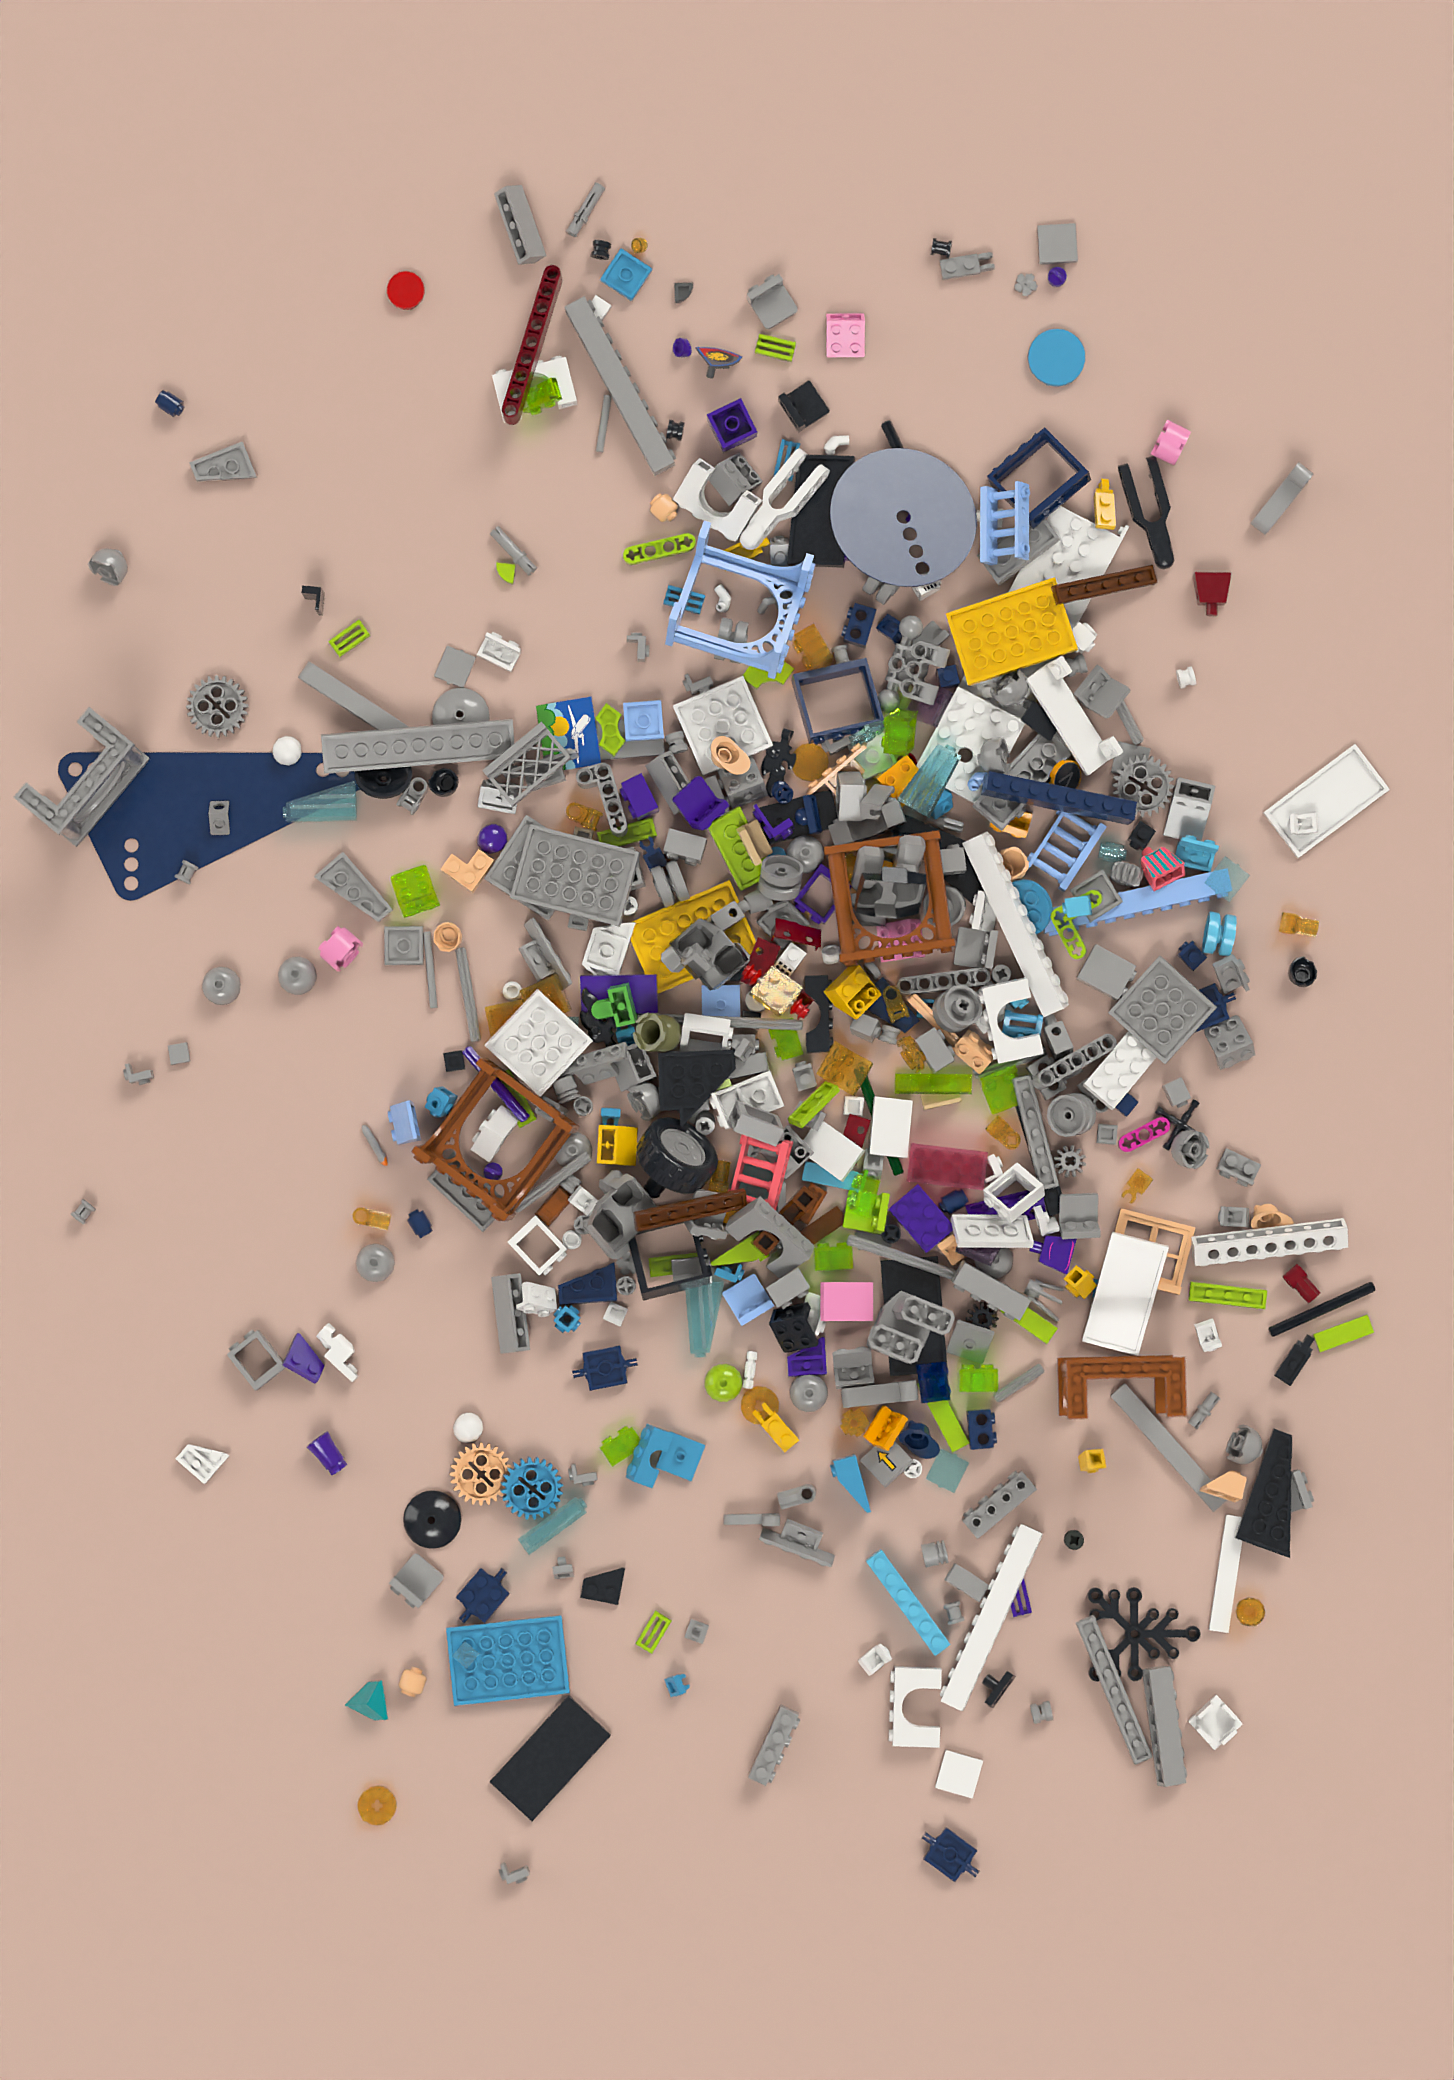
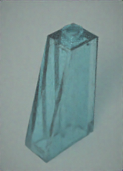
[897,744,961,818]
[283,781,357,823]
[685,1282,724,1357]
[518,1496,588,1555]

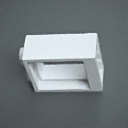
[680,1013,733,1052]
[983,1163,1045,1223]
[508,1216,568,1276]

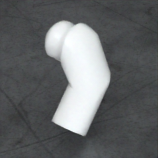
[824,435,849,455]
[714,584,731,613]

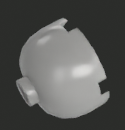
[88,549,128,586]
[990,669,1029,706]
[977,737,1010,775]
[786,835,824,874]
[278,957,317,995]
[202,967,241,1005]
[627,1082,660,1121]
[1171,1130,1209,1169]
[555,1132,592,1168]
[356,1244,395,1282]
[975,1247,1013,1279]
[790,1375,828,1412]
[1226,1424,1263,1464]

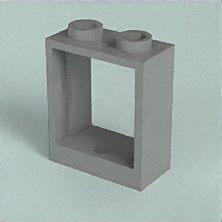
[729,1100,784,1147]
[227,1330,286,1391]

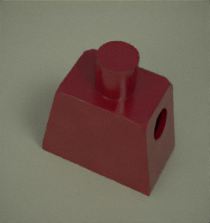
[1193,572,1231,616]

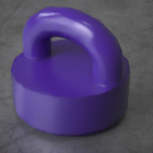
[1047,267,1067,287]
[673,338,692,357]
[483,1162,503,1180]

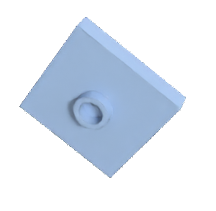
[623,700,664,742]
[702,985,740,1017]

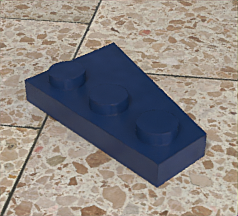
[558,1262,617,1305]

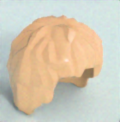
[999,847,1029,882]

